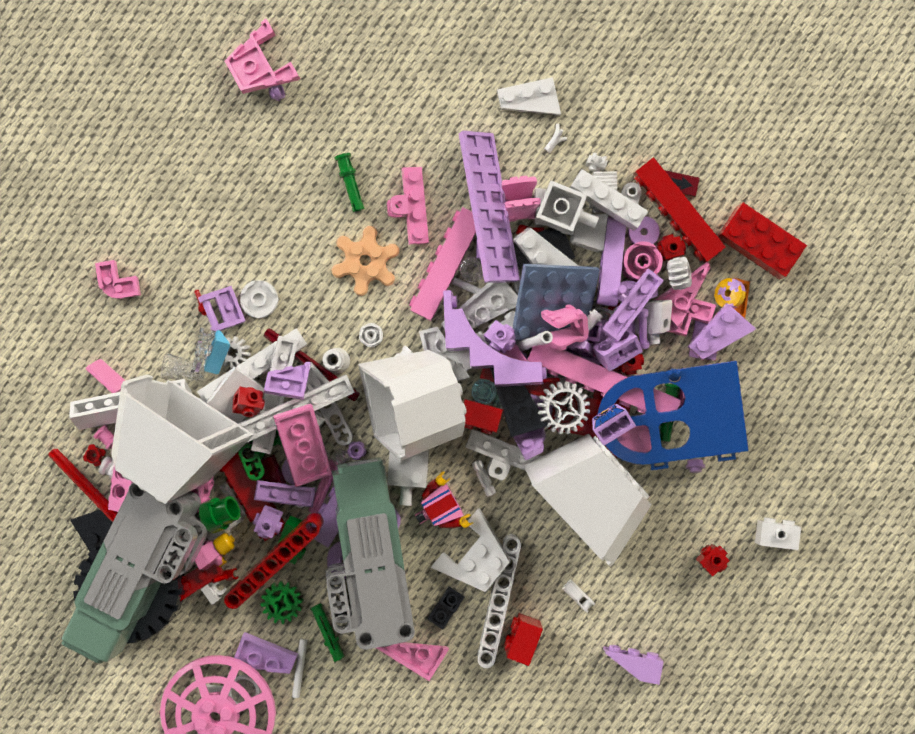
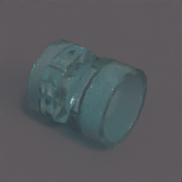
[471,379,497,404]

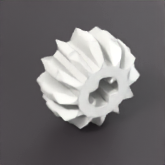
[667,257,692,290]
[223,336,251,369]

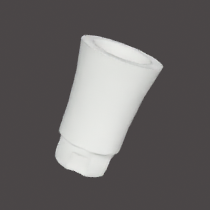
[323,348,350,374]

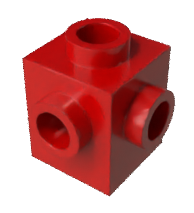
[656,234,686,261]
[616,354,644,375]
[232,386,265,417]
[695,544,730,576]

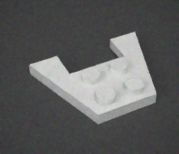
[431,508,511,592]

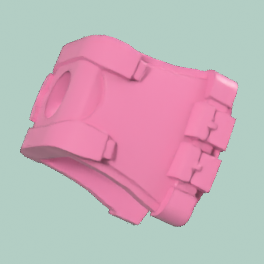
[501,176,541,222]
[541,305,589,351]

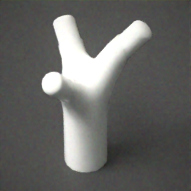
[544,124,567,153]

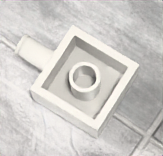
[534,181,599,235]
[387,450,429,506]

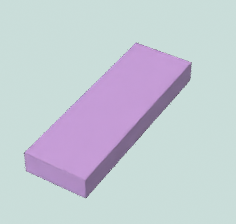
[254,480,315,507]

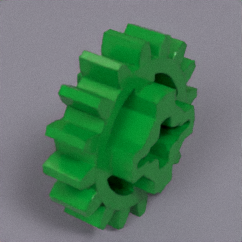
[260,581,304,624]

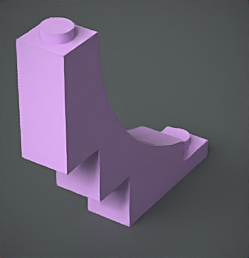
[443,290,547,387]

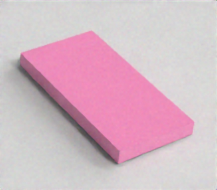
[273,403,332,487]

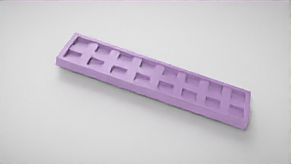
[458,131,520,283]

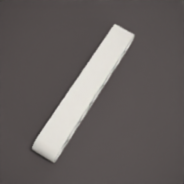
[477,534,521,668]

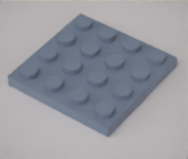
[513,264,600,340]

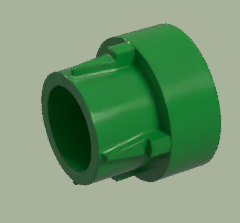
[199,496,241,534]

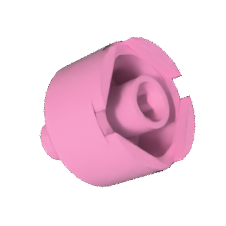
[622,241,663,282]

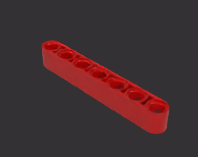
[224,513,324,609]

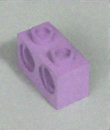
[593,329,643,371]

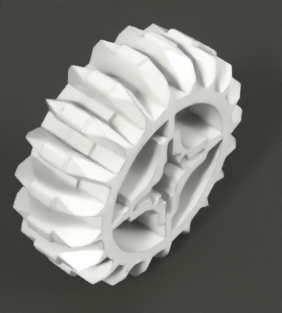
[537,382,590,434]

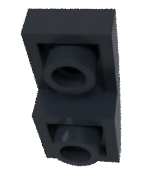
[427,586,465,630]

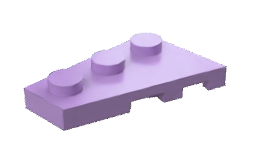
[687,303,756,360]
[230,632,298,674]

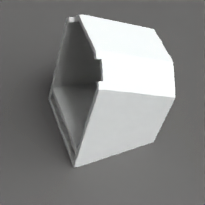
[358,350,466,461]
[111,375,253,504]
[524,434,652,567]

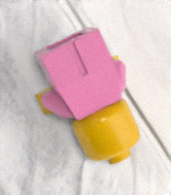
[195,533,235,570]

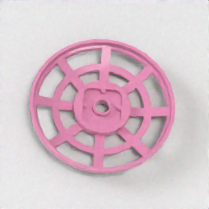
[160,655,276,734]

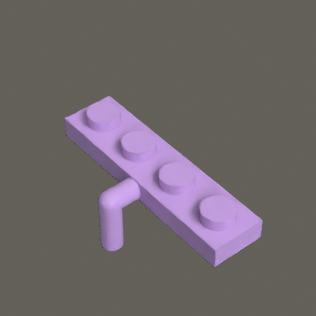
[601,268,664,342]

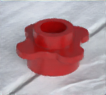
[83,444,106,466]

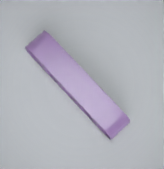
[596,216,626,307]

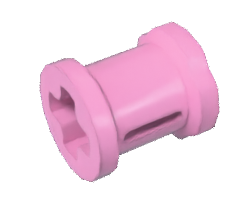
[93,425,114,450]

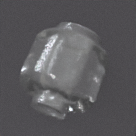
[460,257,483,283]

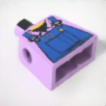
[592,404,636,445]

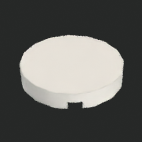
[240,280,279,318]

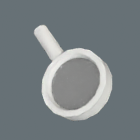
[206,674,260,704]

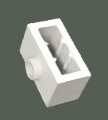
[755,517,801,550]

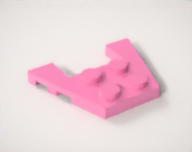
[225,19,300,94]

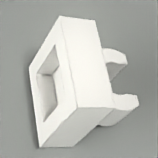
[201,581,227,605]

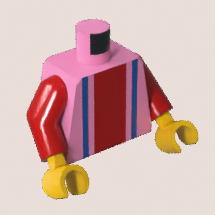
[415,471,473,529]

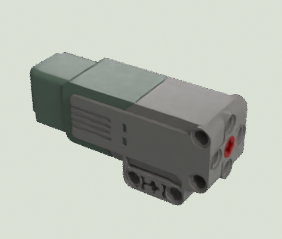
[326,458,415,650]
[61,483,209,664]

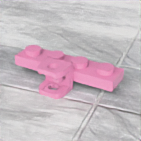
[387,167,429,245]

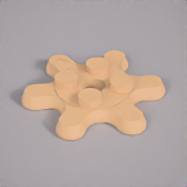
[332,226,399,296]

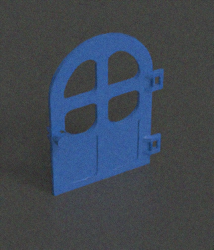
[597,361,749,471]

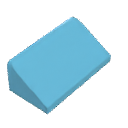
[204,330,230,374]

